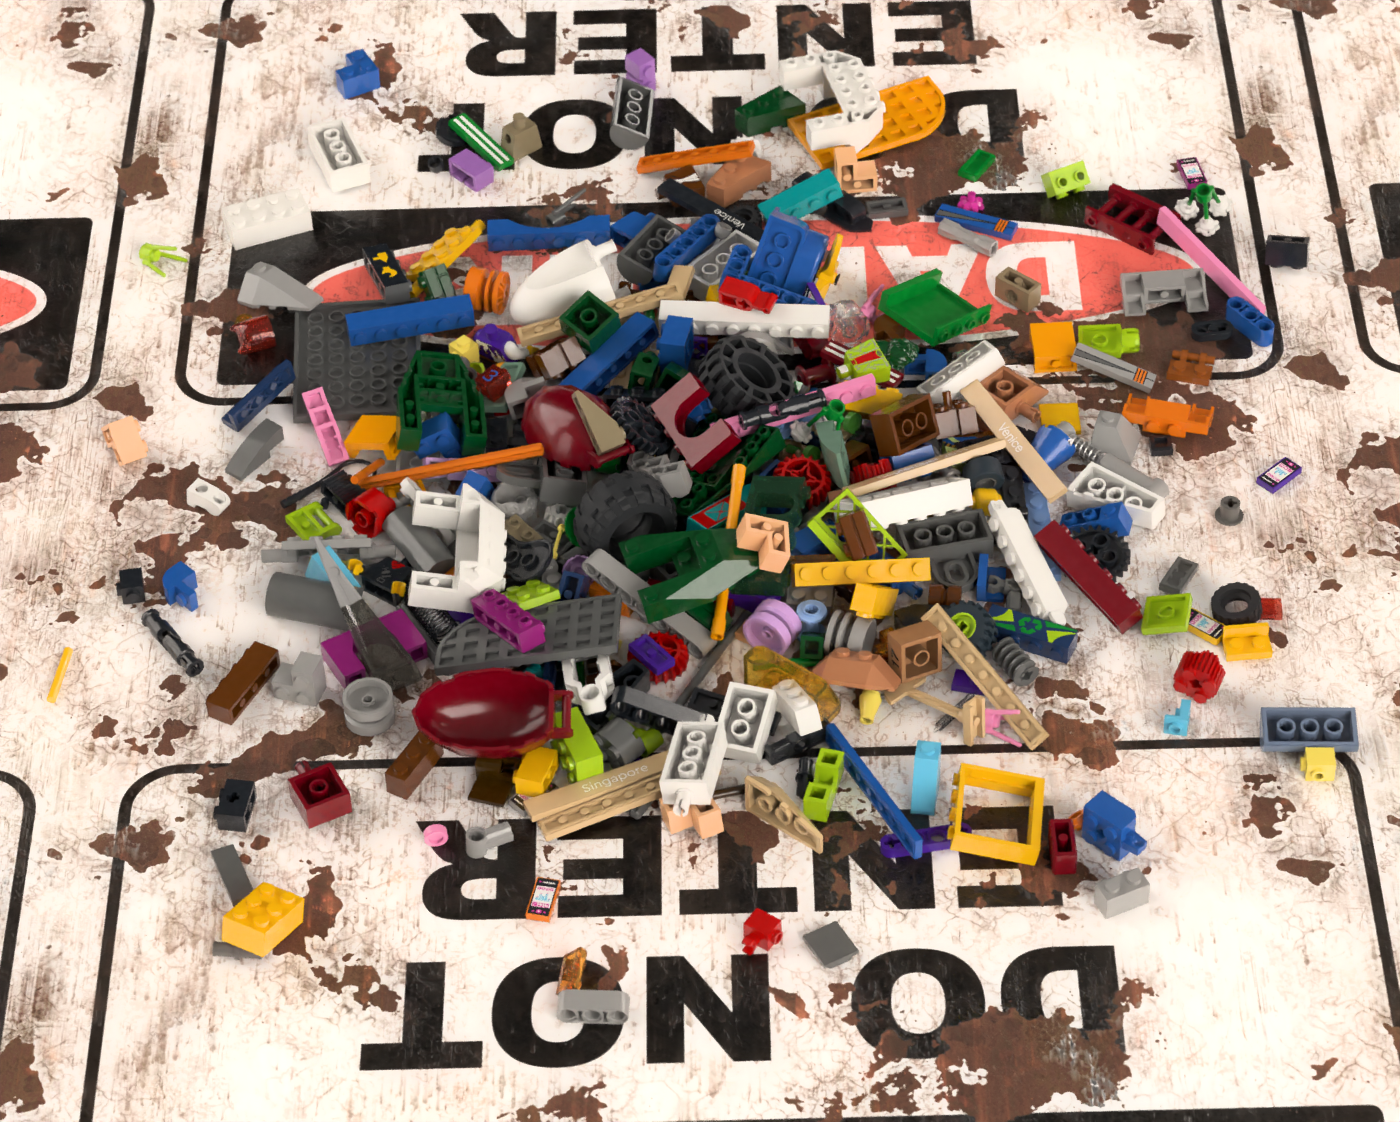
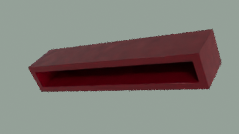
[1034,520,1143,635]

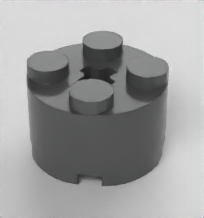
[593,717,645,769]

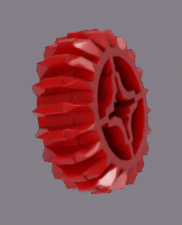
[772,453,832,511]
[627,630,689,685]

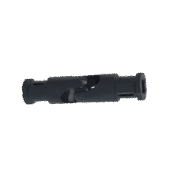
[738,388,827,431]
[141,609,204,677]

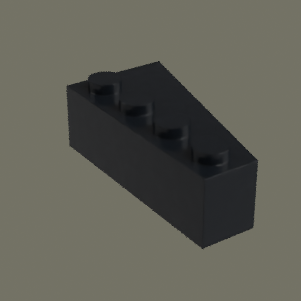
[571,658,650,735]

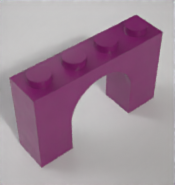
[320,608,428,689]

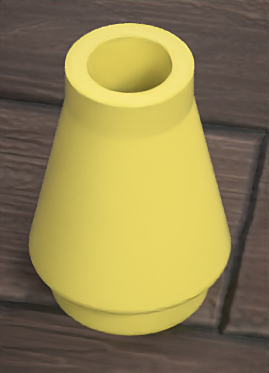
[859,689,882,725]

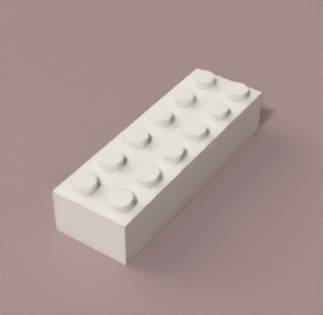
[833,476,973,528]

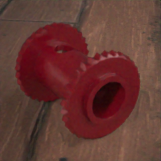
[795,358,837,391]

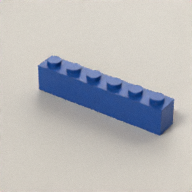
[345,294,475,346]
[557,312,660,396]

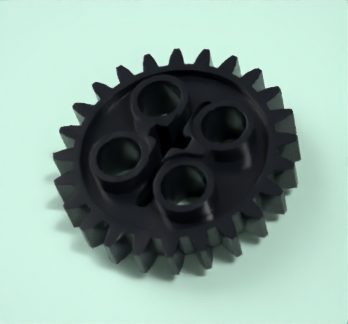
[609,396,672,456]
[1064,525,1131,583]

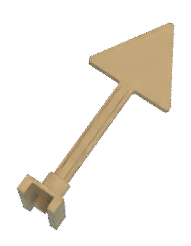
[881,676,986,747]

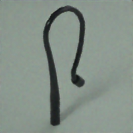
[280,459,377,510]

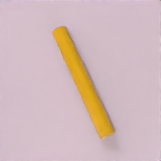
[47,647,73,703]

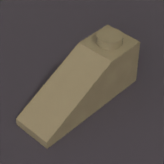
[571,390,626,456]

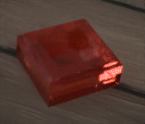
[1260,598,1283,620]

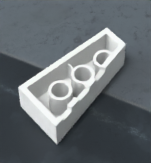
[1066,461,1165,530]

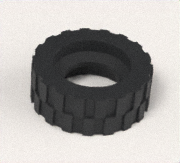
[1210,582,1263,626]

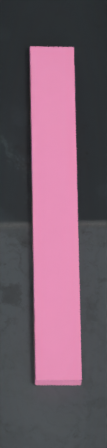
[1157,206,1266,314]

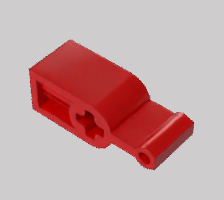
[718,276,778,314]

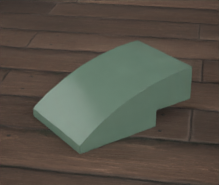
[816,420,850,490]

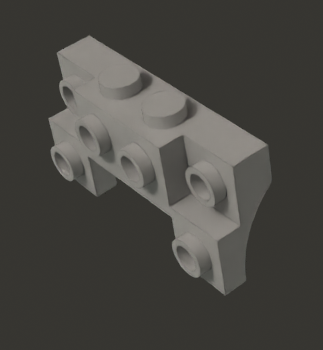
[1119,268,1209,316]

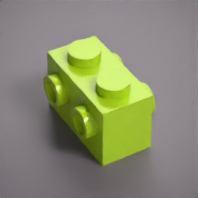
[1040,160,1091,199]

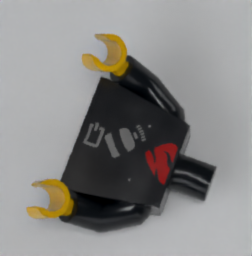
[347,557,413,607]

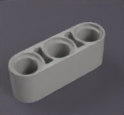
[556,989,630,1024]

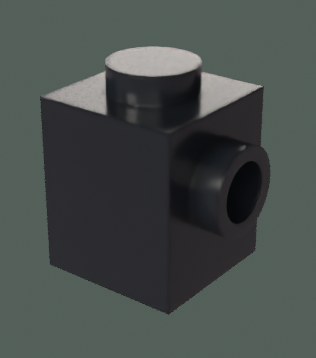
[116,567,146,605]

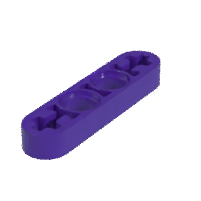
[880,823,972,858]

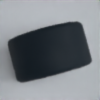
[962,456,1005,494]

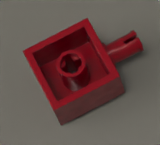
[288,760,352,829]

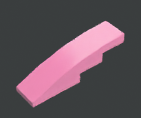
[302,387,350,467]

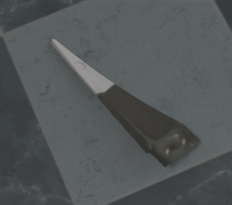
[313,536,423,692]

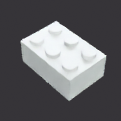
[718,682,778,764]

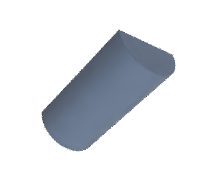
[1260,707,1359,752]

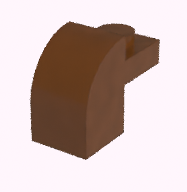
[873,314,905,342]

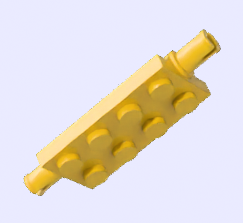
[406,220,486,298]

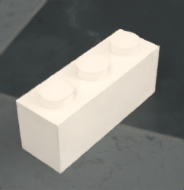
[772,679,822,736]

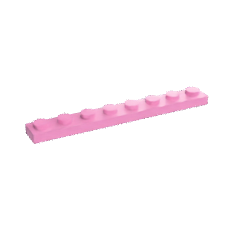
[710,373,876,438]

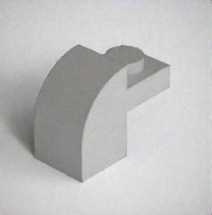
[504,376,546,421]

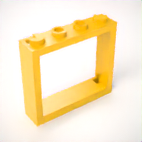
[947,763,1045,866]

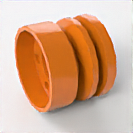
[463,266,510,315]

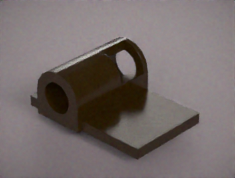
[467,756,521,808]

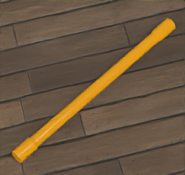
[710,464,746,641]

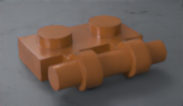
[1166,349,1216,386]

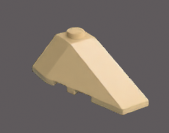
[745,775,823,854]

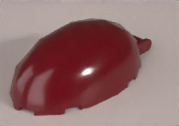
[521,385,635,471]
[412,667,574,759]

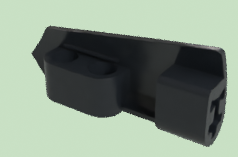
[792,172,873,232]

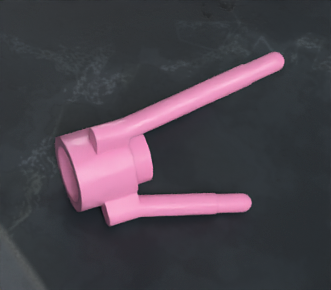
[855,284,885,325]
[985,708,1022,747]

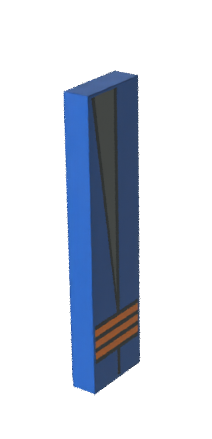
[934,204,1018,241]

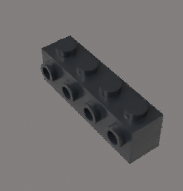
[602,385,667,409]

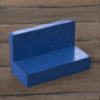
[976,553,1006,603]

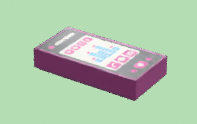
[1176,157,1207,190]

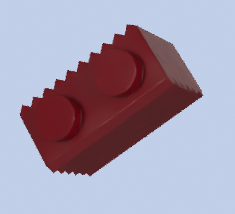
[1048,818,1078,875]

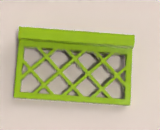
[807,487,908,562]

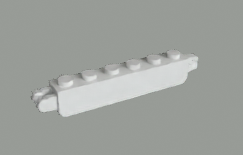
[988,500,1068,626]

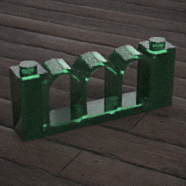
[731,475,811,596]

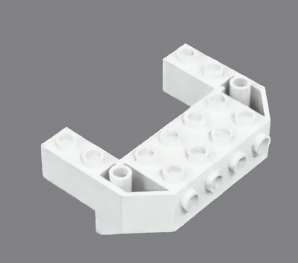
[779,50,886,154]
[408,483,507,613]

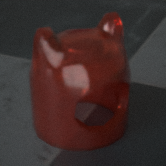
[230,314,276,355]

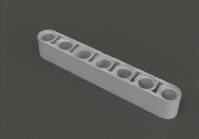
[582,549,717,659]

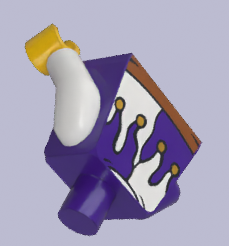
[473,323,540,364]

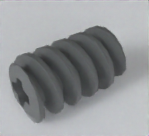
[992,637,1039,687]

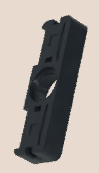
[765,718,831,766]

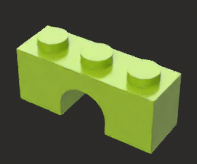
[803,748,844,823]

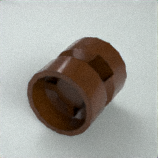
[928,583,962,605]

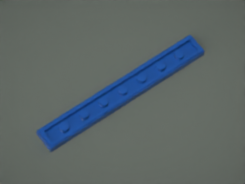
[825,723,923,859]

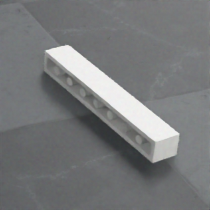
[659,300,830,339]

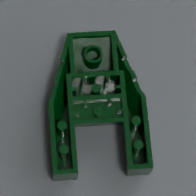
[396,350,487,457]
[619,528,761,624]

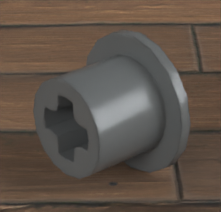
[1215,496,1244,526]

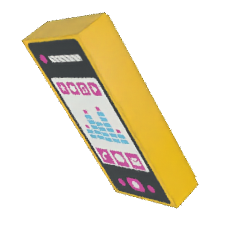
[1188,608,1226,646]

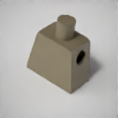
[501,112,542,162]

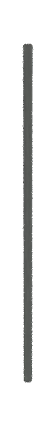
[659,487,842,734]

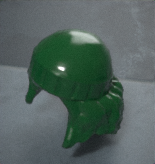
[875,338,919,371]

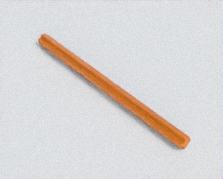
[358,443,544,490]

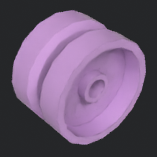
[743,599,802,658]

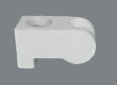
[187,478,231,516]

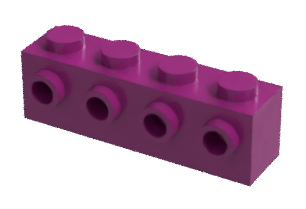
[471,588,546,654]

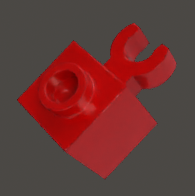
[742,908,783,955]

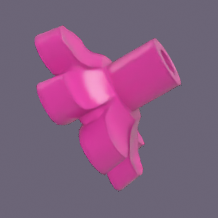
[957,191,984,213]

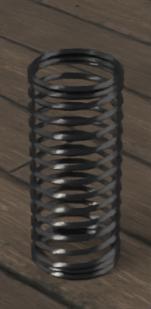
[404,591,458,646]

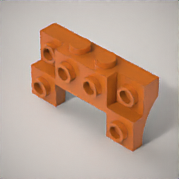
[1122,393,1214,438]

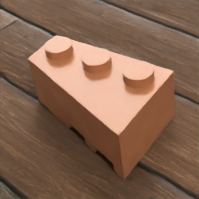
[706,155,771,208]

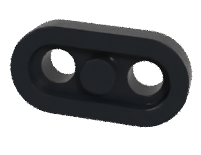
[1191,319,1233,342]

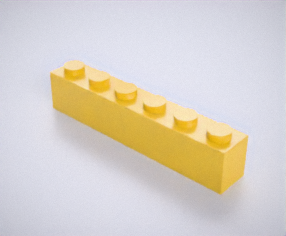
[791,558,931,587]

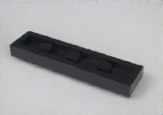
[687,687,782,736]

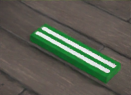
[448,113,514,172]

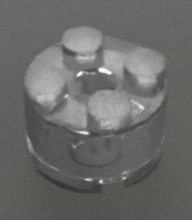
[828,299,870,348]

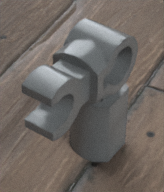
[987,575,1022,612]

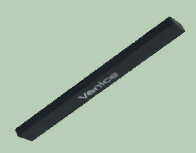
[657,178,764,242]

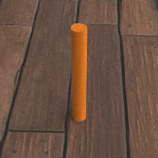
[350,458,385,484]

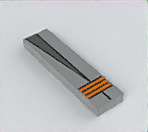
[1070,342,1157,393]

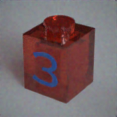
[475,364,511,402]

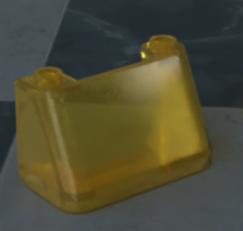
[743,646,841,722]

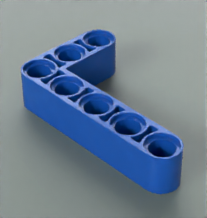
[718,244,818,305]

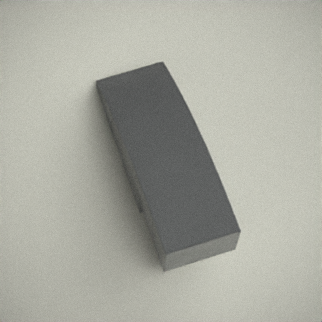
[225,418,284,481]

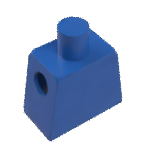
[610,212,655,248]

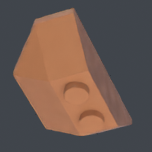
[806,647,901,692]

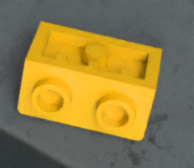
[1222,622,1273,661]

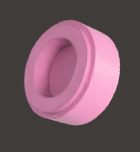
[423,824,448,847]

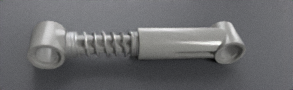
[1056,421,1169,498]

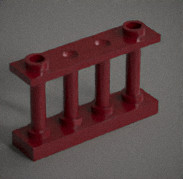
[1084,183,1181,255]

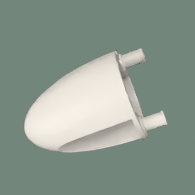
[510,239,631,326]

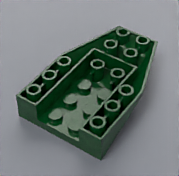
[672,413,787,518]

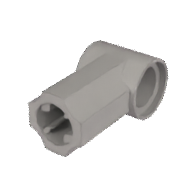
[466,822,514,859]

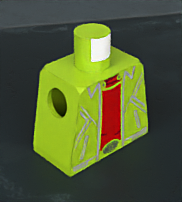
[836,338,891,383]

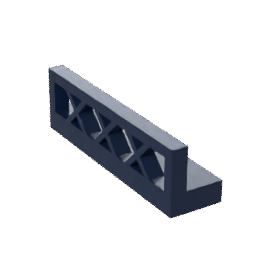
[221,359,296,432]

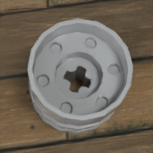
[824,610,877,656]

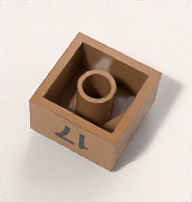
[888,620,942,684]

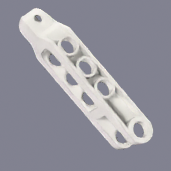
[561,654,615,715]

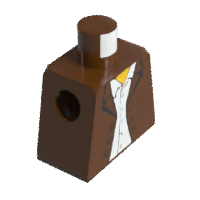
[655,165,705,207]

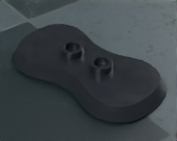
[504,534,553,582]

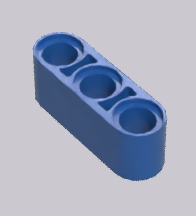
[1225,297,1275,347]

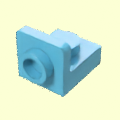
[1164,699,1191,736]

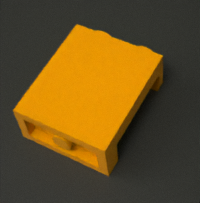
[1029,321,1077,373]
[344,415,401,460]

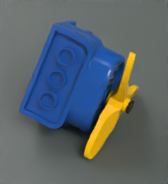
[747,207,843,300]

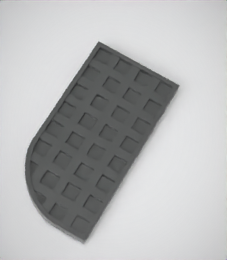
[434,593,622,676]

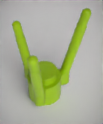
[139,243,188,277]

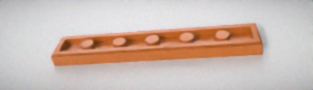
[636,140,755,174]

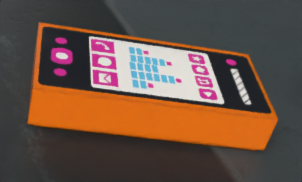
[526,877,561,922]

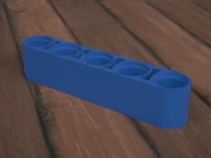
[653,214,720,282]

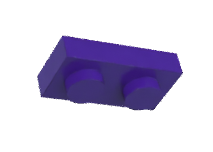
[628,634,675,676]

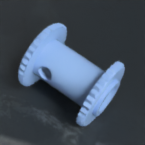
[796,600,828,642]

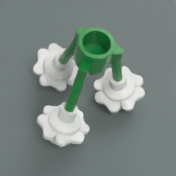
[1174,183,1233,237]
[790,399,846,444]

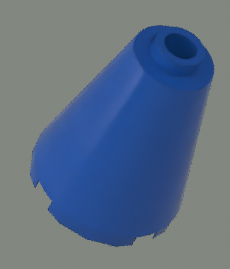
[1021,425,1076,483]

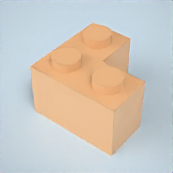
[834,146,877,193]
[101,416,148,467]
[736,513,790,573]
[659,798,724,839]

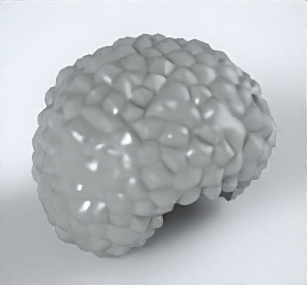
[490,482,538,521]

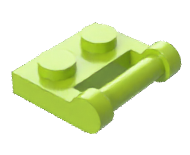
[285,501,342,540]

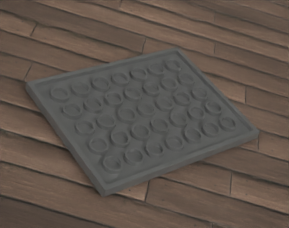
[293,297,422,424]

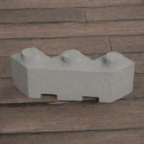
[626,450,693,498]

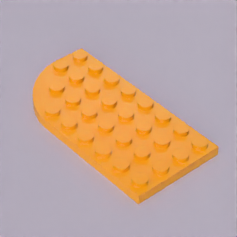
[787,76,945,170]

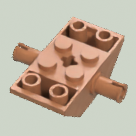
[966,365,1049,435]

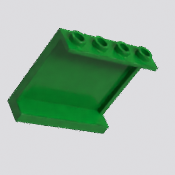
[878,268,992,346]

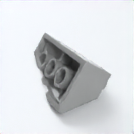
[237,261,324,311]

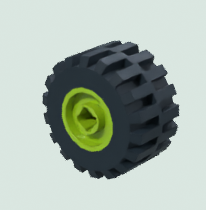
[942,600,998,658]

